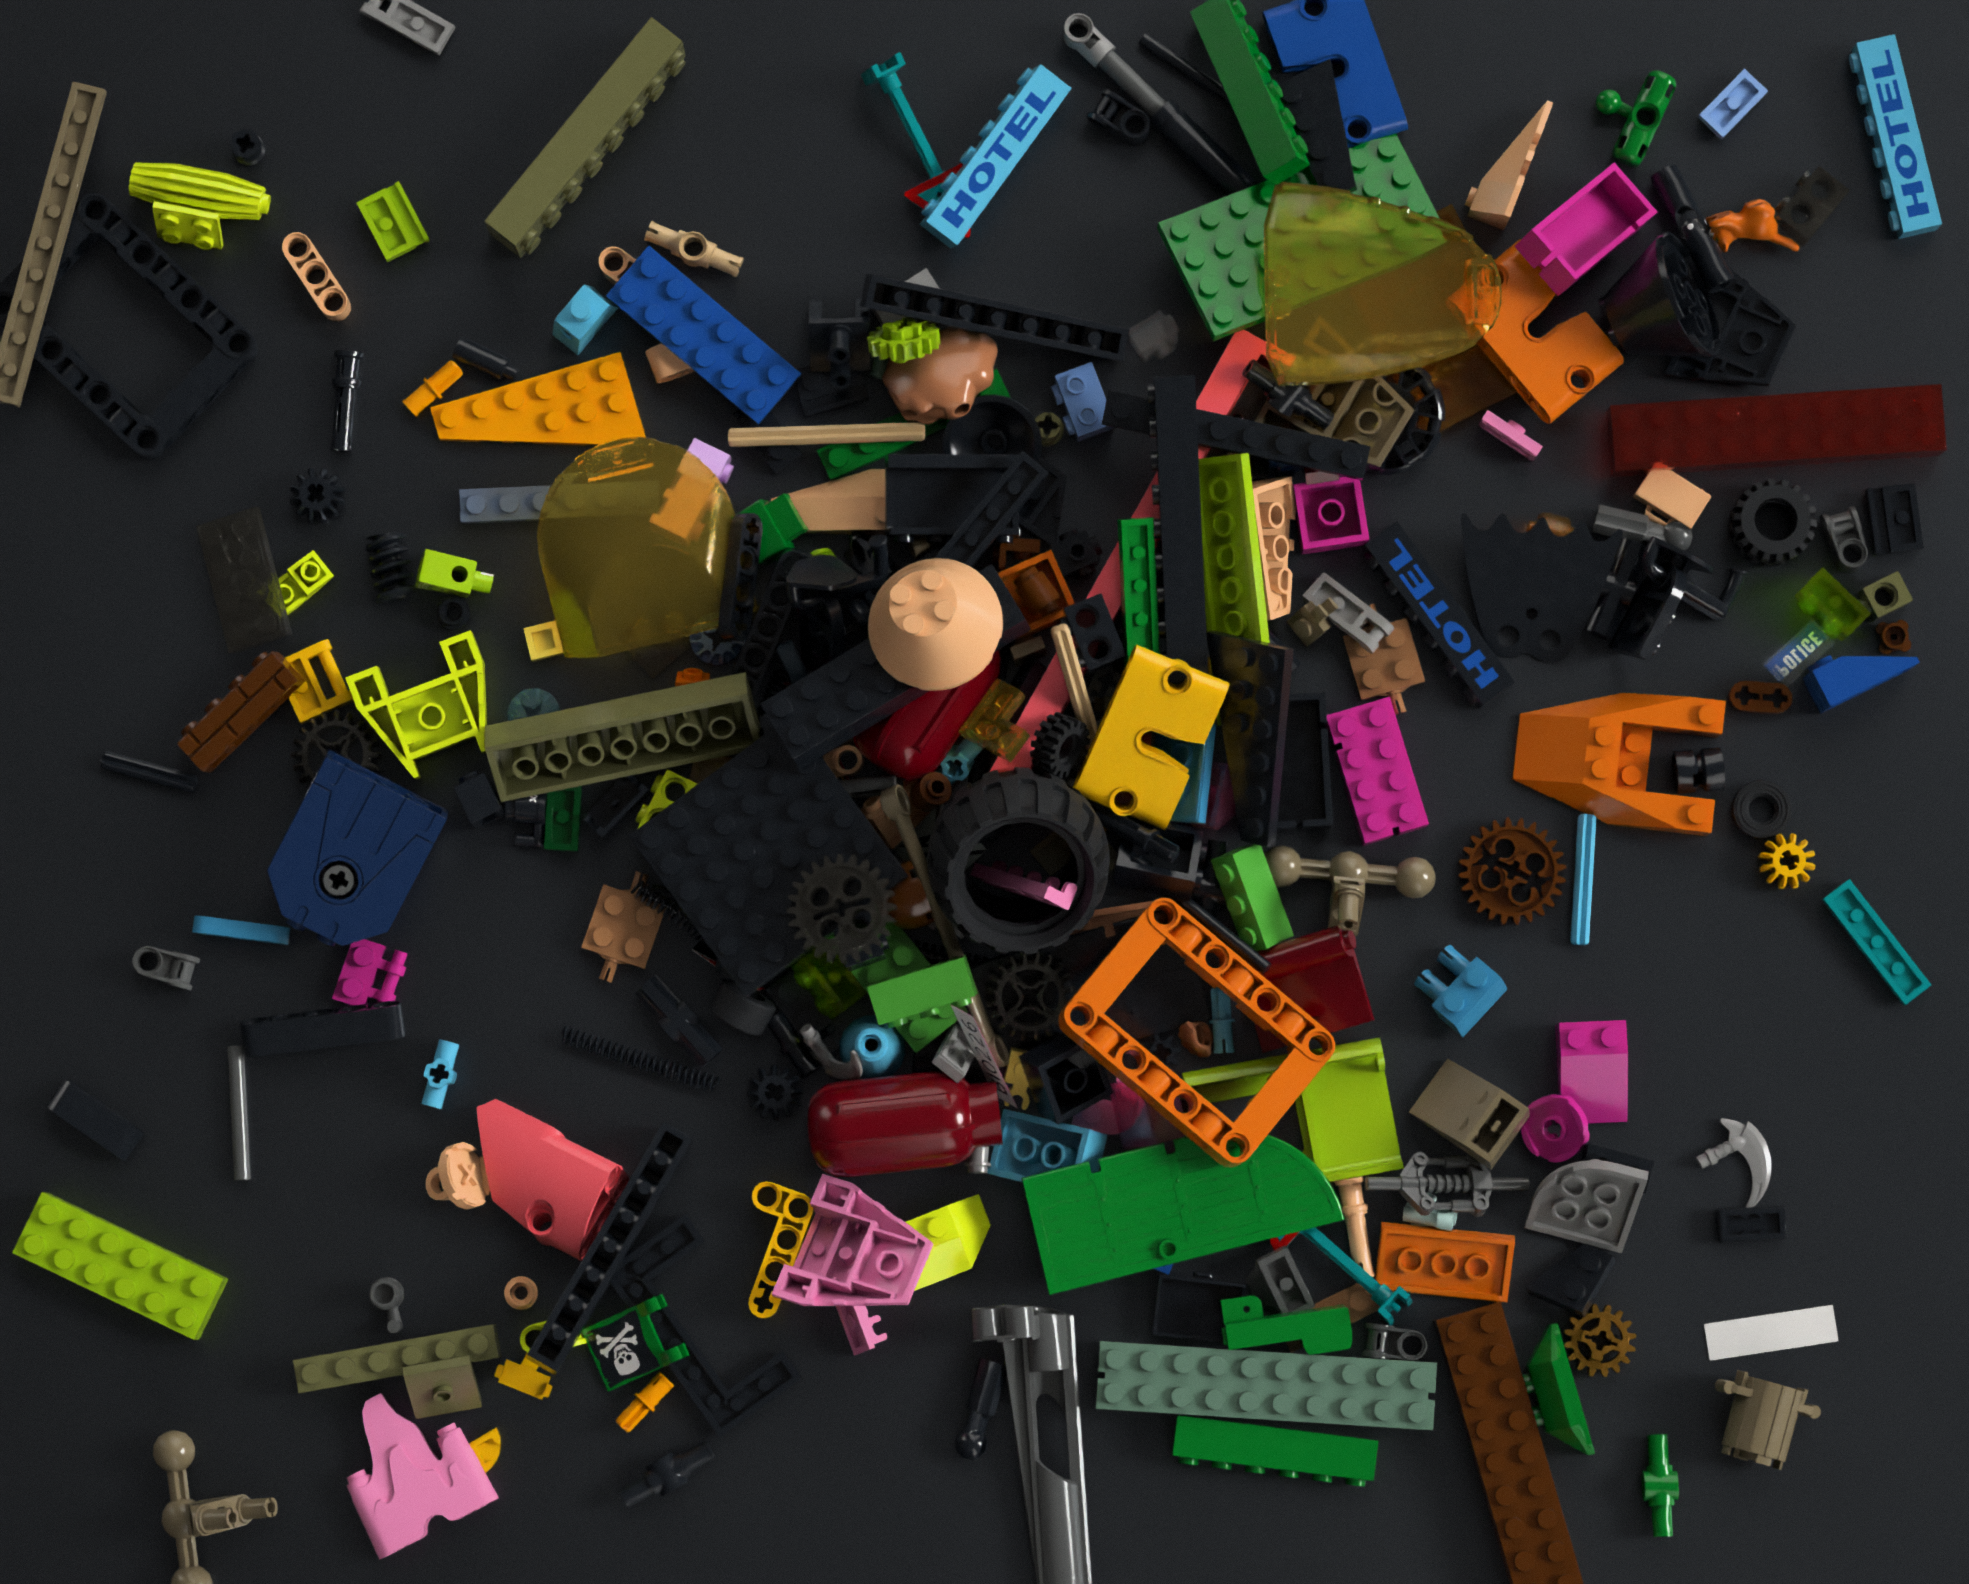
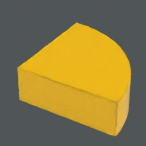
[469,1427,501,1473]

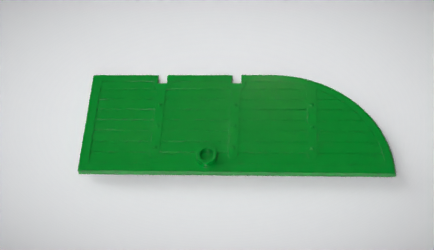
[1022,1135,1345,1295]

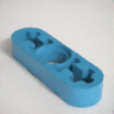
[192,916,290,945]

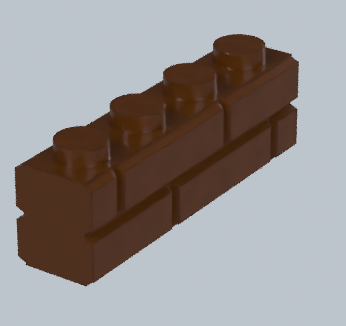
[177,651,305,773]

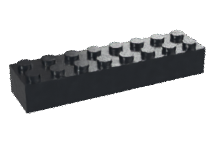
[760,564,1031,769]

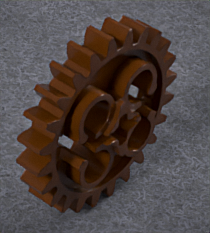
[1457,817,1567,926]

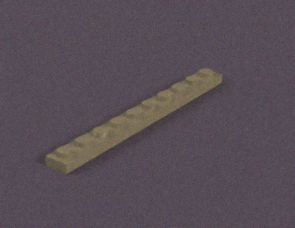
[0,82,107,408]

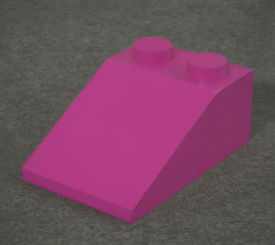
[1555,1020,1628,1124]

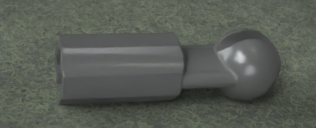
[1592,505,1693,550]

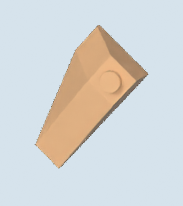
[1465,100,1553,230]
[771,469,885,535]
[1252,476,1296,620]

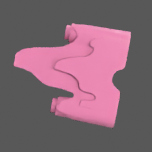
[346,1393,499,1560]

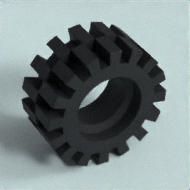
[1030,712,1090,778]

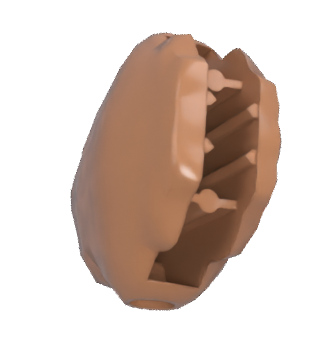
[882,326,998,425]

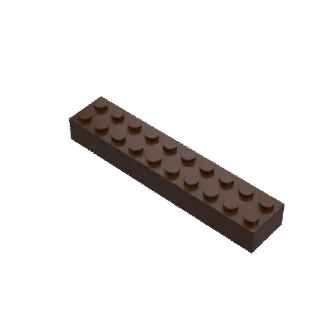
[1433,1302,1584,1584]

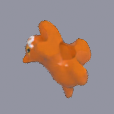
[1706,199,1799,253]

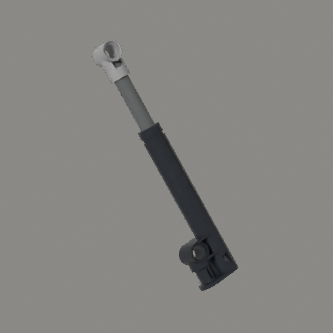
[1063,13,1259,197]

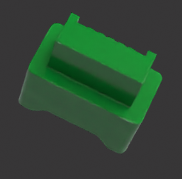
[733,493,809,565]

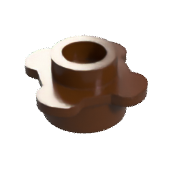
[1876,620,1911,655]

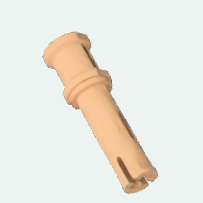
[1334,1176,1375,1277]

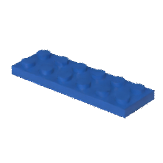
[606,246,801,425]

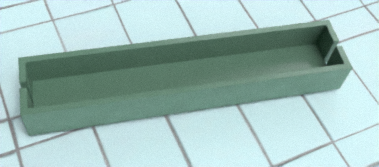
[1095,1341,1437,1430]

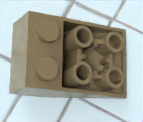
[1409,1058,1530,1170]

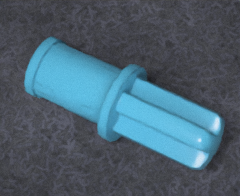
[1209,987,1235,1054]

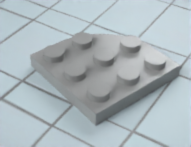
[1524,1159,1649,1253]

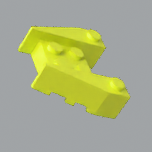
[345,630,487,780]

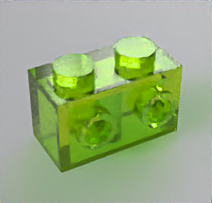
[1794,567,1871,642]
[791,940,867,1020]

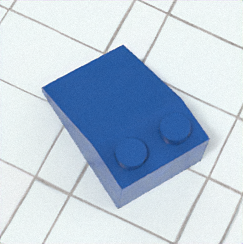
[1802,655,1920,714]

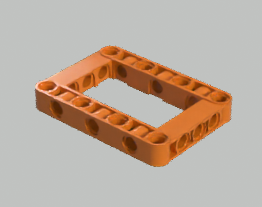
[1058,898,1335,1168]

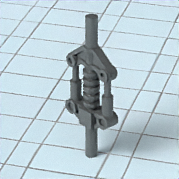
[1365,1152,1530,1217]

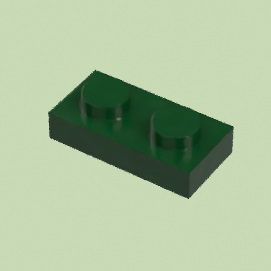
[544,786,582,852]

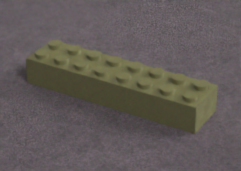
[485,17,686,258]
[485,672,761,802]

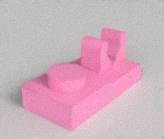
[836,1306,887,1356]

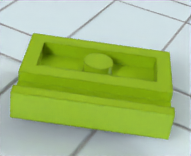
[356,181,430,262]

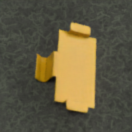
[494,1353,552,1400]

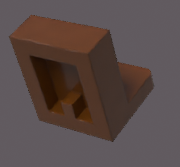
[992,538,1040,572]

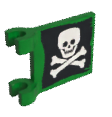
[582,1293,689,1392]

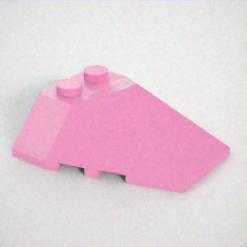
[772,1174,933,1306]

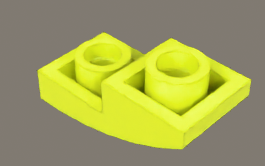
[260,550,334,620]

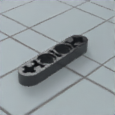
[718,513,763,641]

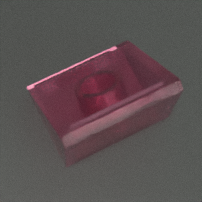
[1110,1068,1184,1149]

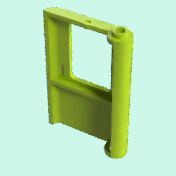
[1179,1037,1404,1182]

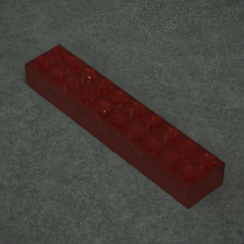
[1606,384,1947,477]

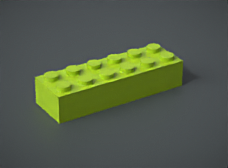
[12,1192,229,1340]

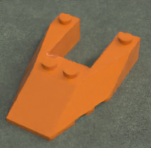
[1512,693,1726,836]

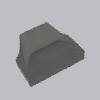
[1245,1245,1315,1314]

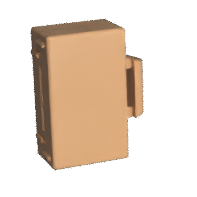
[1633,461,1711,529]

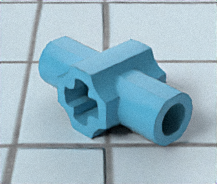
[936,731,986,786]
[421,1039,459,1109]

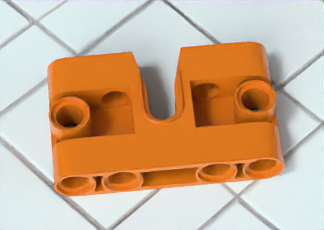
[1445,239,1624,424]

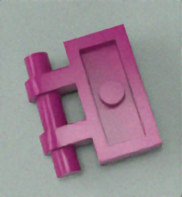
[332,939,407,1005]

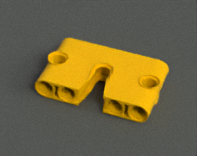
[1073,644,1229,830]

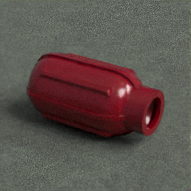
[853,650,1001,781]
[807,1071,1003,1177]

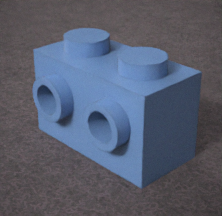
[1051,362,1115,442]

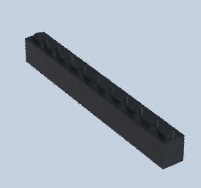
[1147,374,1208,684]

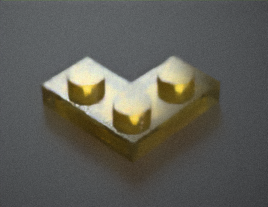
[958,678,1030,763]

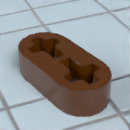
[1727,681,1793,715]

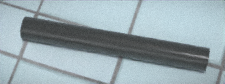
[227,1046,251,1181]

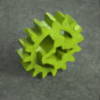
[867,317,941,363]

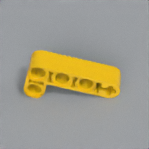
[748,1181,814,1318]

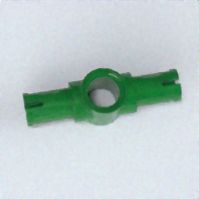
[1641,1434,1679,1537]

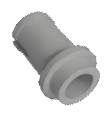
[965,1146,991,1174]

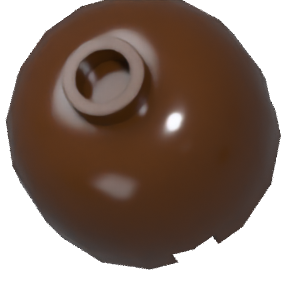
[875,860,935,930]

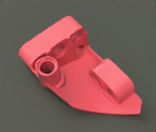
[476,1099,630,1261]

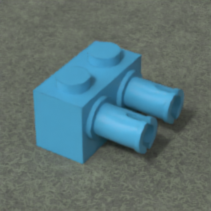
[1414,945,1508,1037]

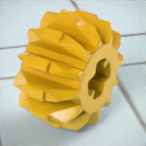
[1758,833,1816,890]

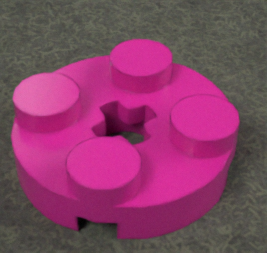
[1521,1094,1590,1163]

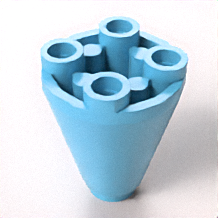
[840,1015,906,1079]

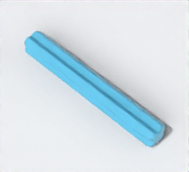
[1570,814,1596,946]

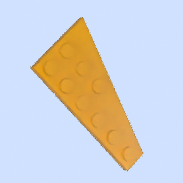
[430,352,649,448]

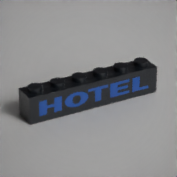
[1362,521,1515,709]

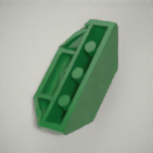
[1522,1323,1595,1455]

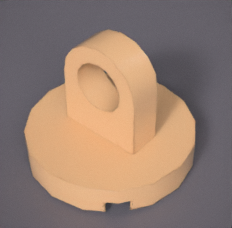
[426,1142,490,1210]

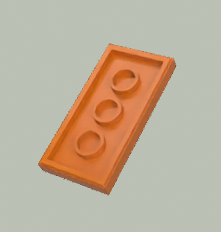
[1374,1222,1515,1303]

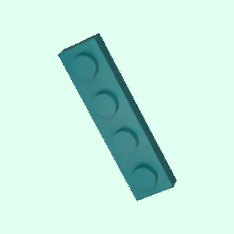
[1822,879,1931,1006]

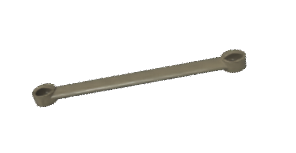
[880,784,1009,1068]

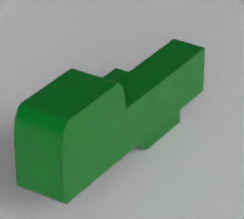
[1220,1295,1352,1355]

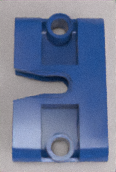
[1262,0,1408,148]

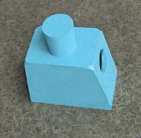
[552,284,618,356]

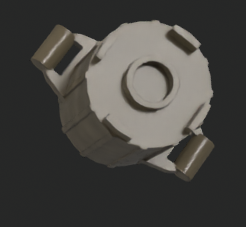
[1715,1370,1821,1470]

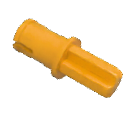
[402,360,463,417]
[616,1372,674,1432]

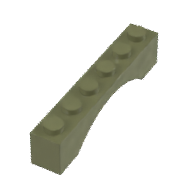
[293,1324,502,1393]

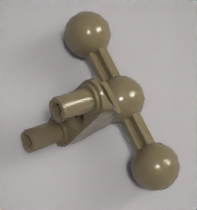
[1264,846,1436,937]
[153,1430,278,1584]

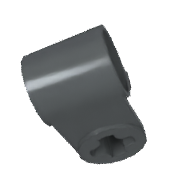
[1820,506,1868,573]
[132,946,200,991]
[1361,1323,1427,1361]

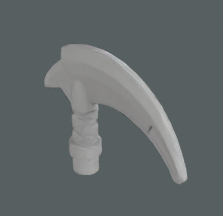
[800,1024,863,1081]
[1696,1118,1771,1208]

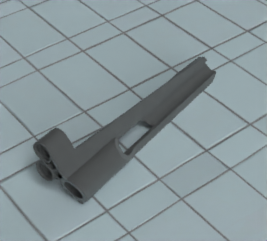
[971,1304,1092,1584]

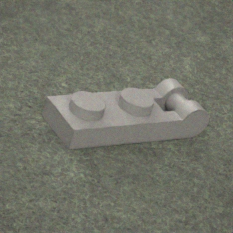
[359,0,455,56]
[1302,572,1394,654]

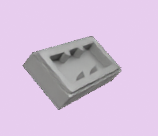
[932,1023,975,1083]

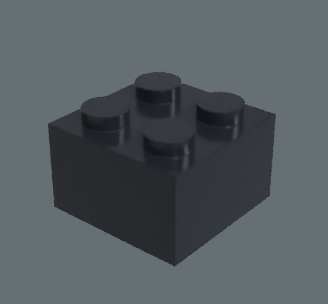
[1019,1032,1113,1124]

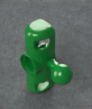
[1596,70,1676,168]

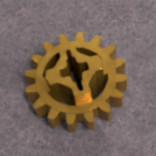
[1563,1304,1636,1377]

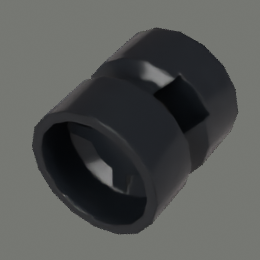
[1672,747,1725,794]

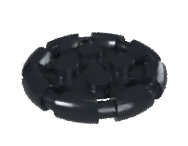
[1365,356,1446,475]

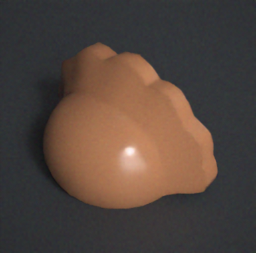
[1178,1021,1213,1058]

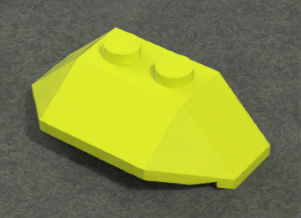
[906,1194,991,1291]

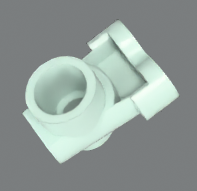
[1403,1193,1458,1231]

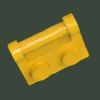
[285,639,354,724]

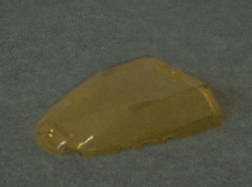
[1264,182,1502,385]

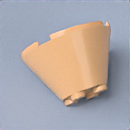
[868,558,1003,691]

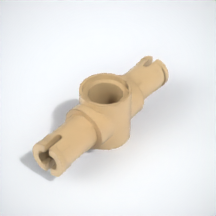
[644,221,744,277]

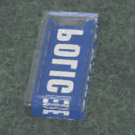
[1763,619,1835,687]

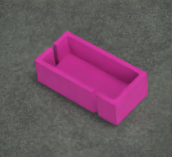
[1514,162,1657,296]
[1325,696,1429,846]

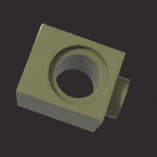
[1857,571,1913,622]

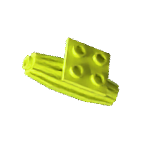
[128,162,271,250]

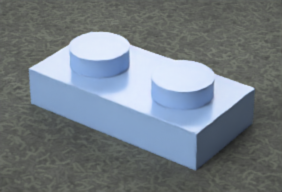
[1698,68,1768,140]

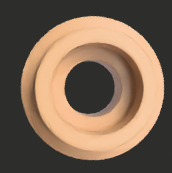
[504,1276,538,1310]

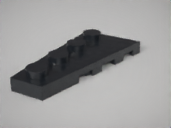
[1278,59,1357,205]

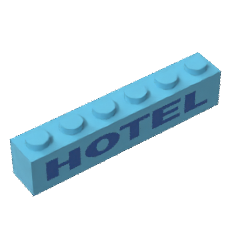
[1849,34,1942,239]
[919,64,1072,249]

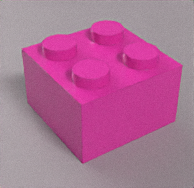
[1293,477,1369,555]

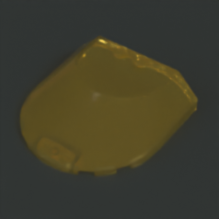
[537,437,758,658]

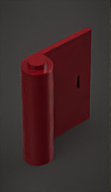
[1239,925,1374,1053]

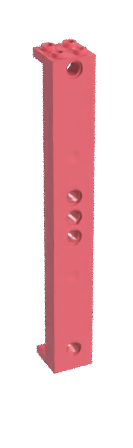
[990,330,1296,773]

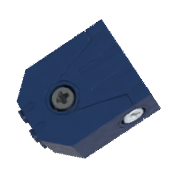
[267,749,448,947]

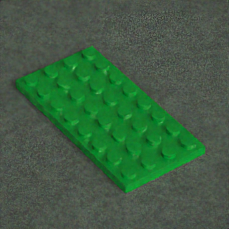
[1157,134,1452,341]

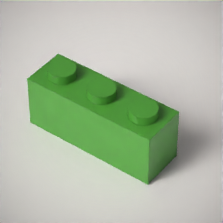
[1211,844,1294,951]
[867,954,978,1028]

